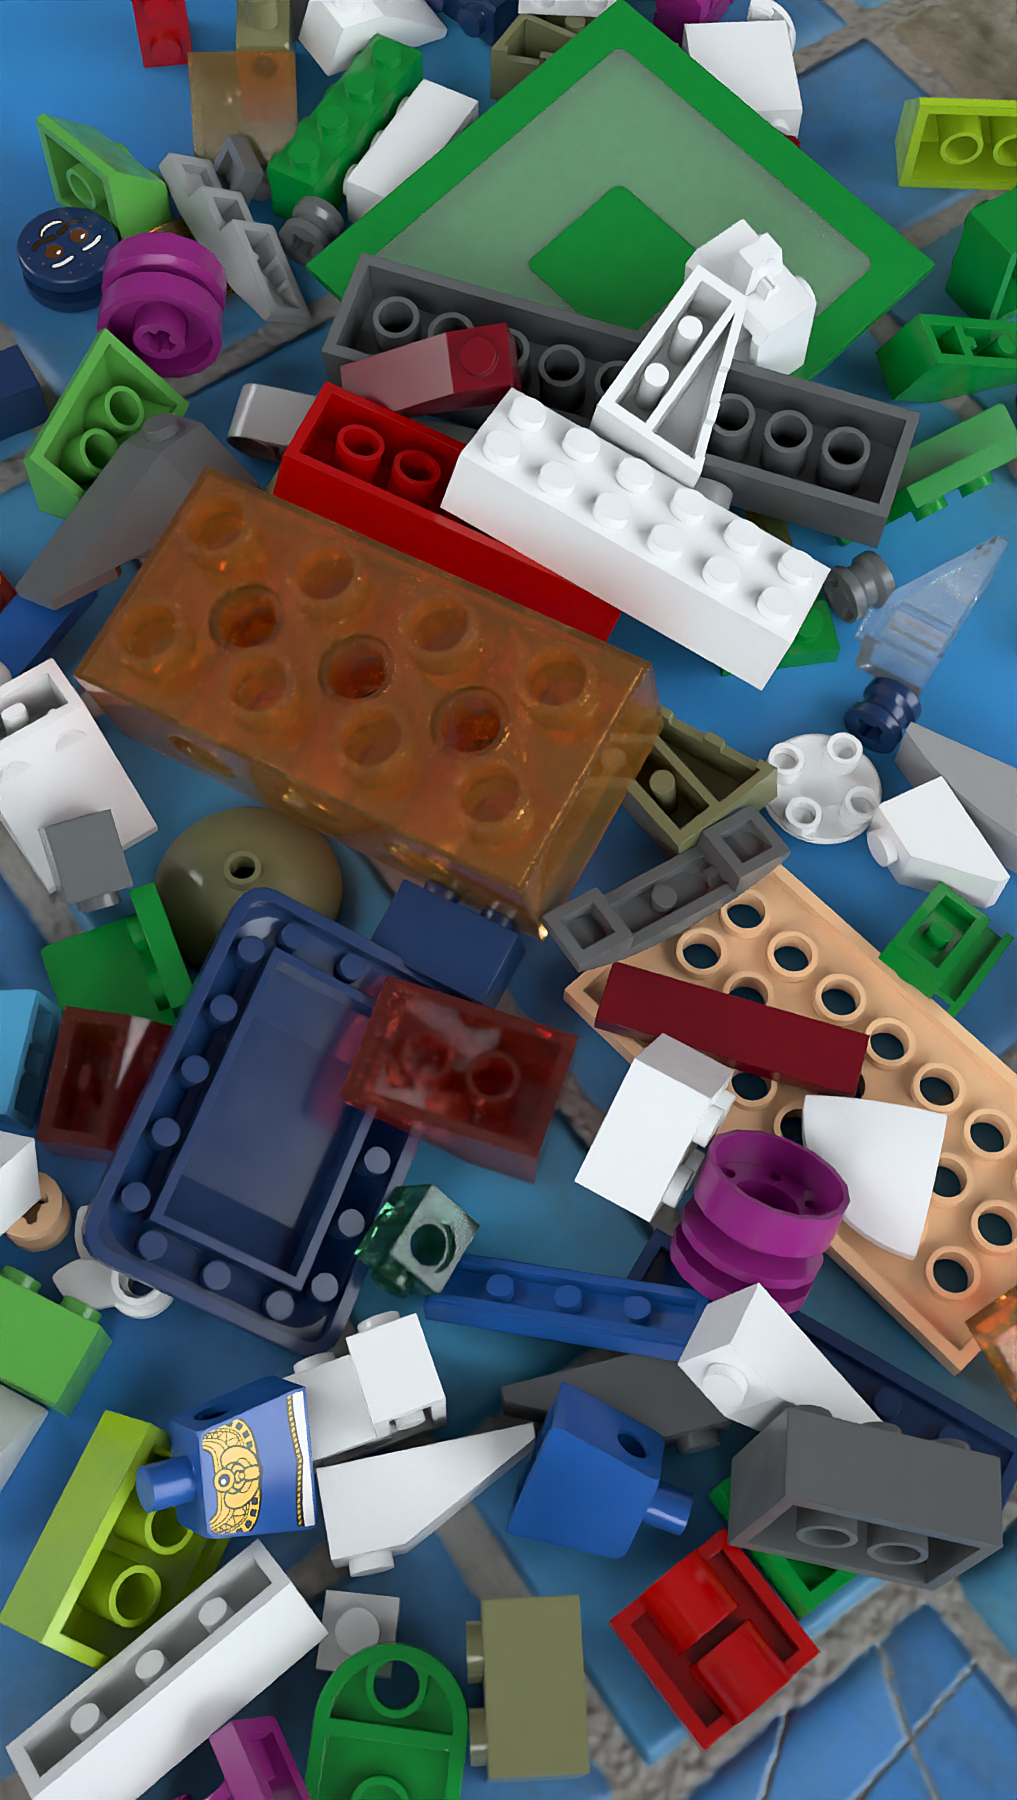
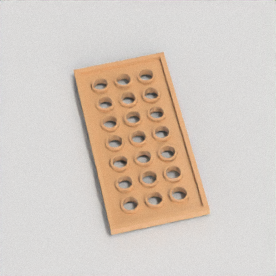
[563,864,1017,1377]

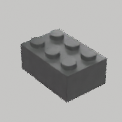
[727,1405,1003,1591]

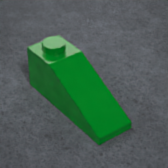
[875,313,1017,403]

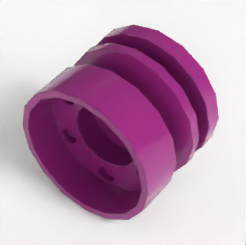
[670,1129,850,1315]

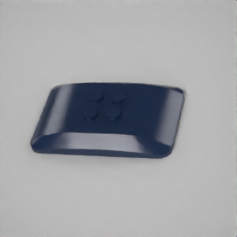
[81,887,469,1357]

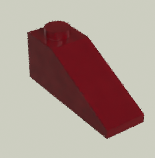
[340,322,522,418]

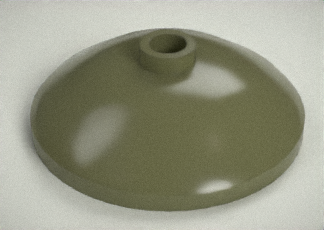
[154,806,343,971]

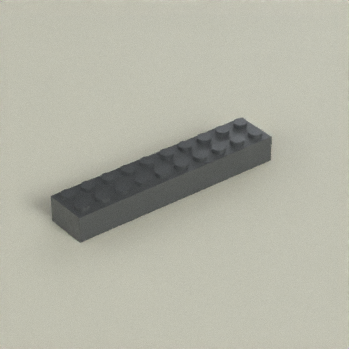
[321,252,921,549]

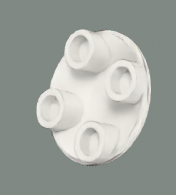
[765,732,882,844]

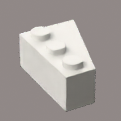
[589,264,749,489]

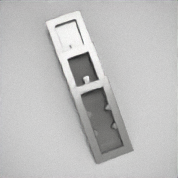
[158,152,312,325]

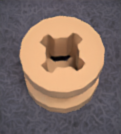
[5,1172,72,1252]

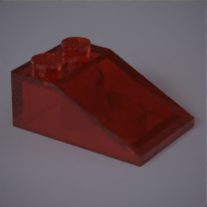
[340,975,579,1184]

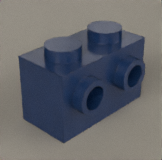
[371,879,526,1018]

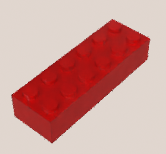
[269,381,622,654]

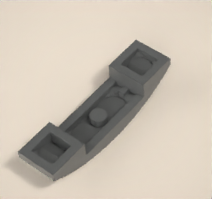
[541,804,791,972]

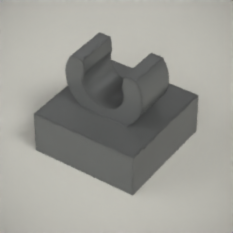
[213,134,271,207]

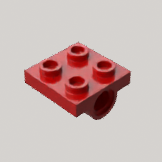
[607,1527,820,1752]

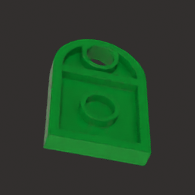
[304,1641,469,1800]

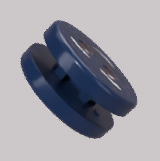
[17,207,119,313]

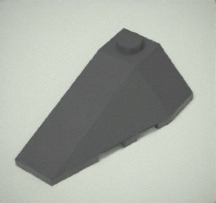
[15,413,263,610]

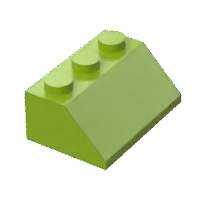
[895,97,1017,191]
[0,1410,231,1670]

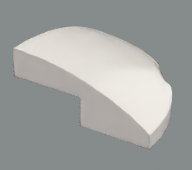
[802,1095,948,1260]

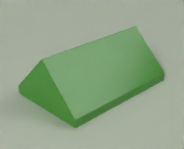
[23,328,190,519]

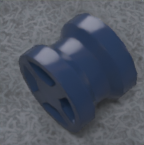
[843,677,922,754]

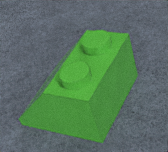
[35,113,173,242]

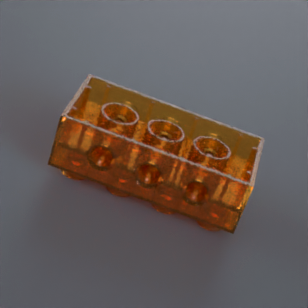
[73,466,664,942]

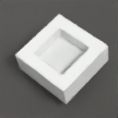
[316,1590,401,1679]

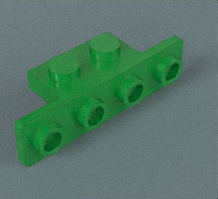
[834,403,1017,547]

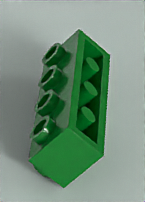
[267,33,423,221]

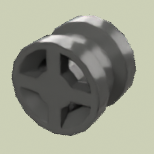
[278,196,345,266]
[823,550,896,624]

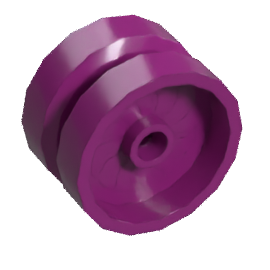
[96,232,227,378]

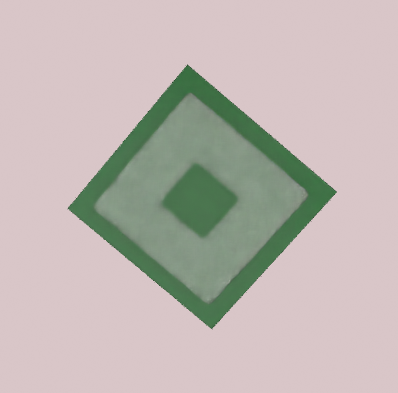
[306,0,935,381]

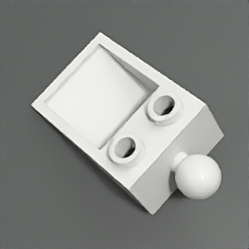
[0,658,158,894]

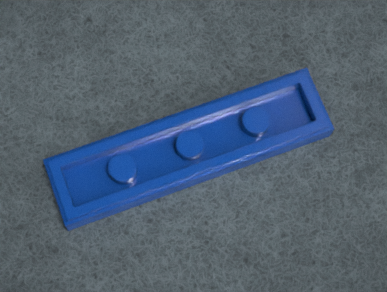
[423,1250,714,1362]

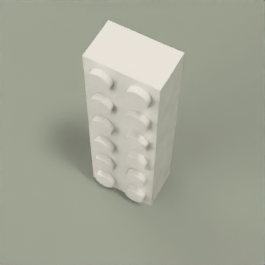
[440,387,831,691]

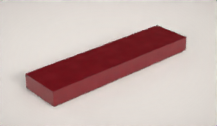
[594,962,870,1098]

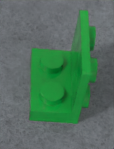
[41,881,192,1067]

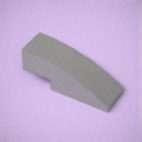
[894,722,1017,873]

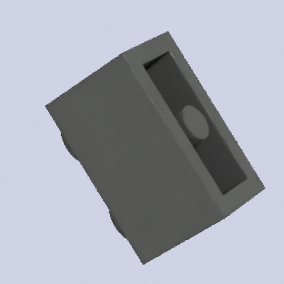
[38,809,134,913]

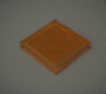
[188,51,299,164]

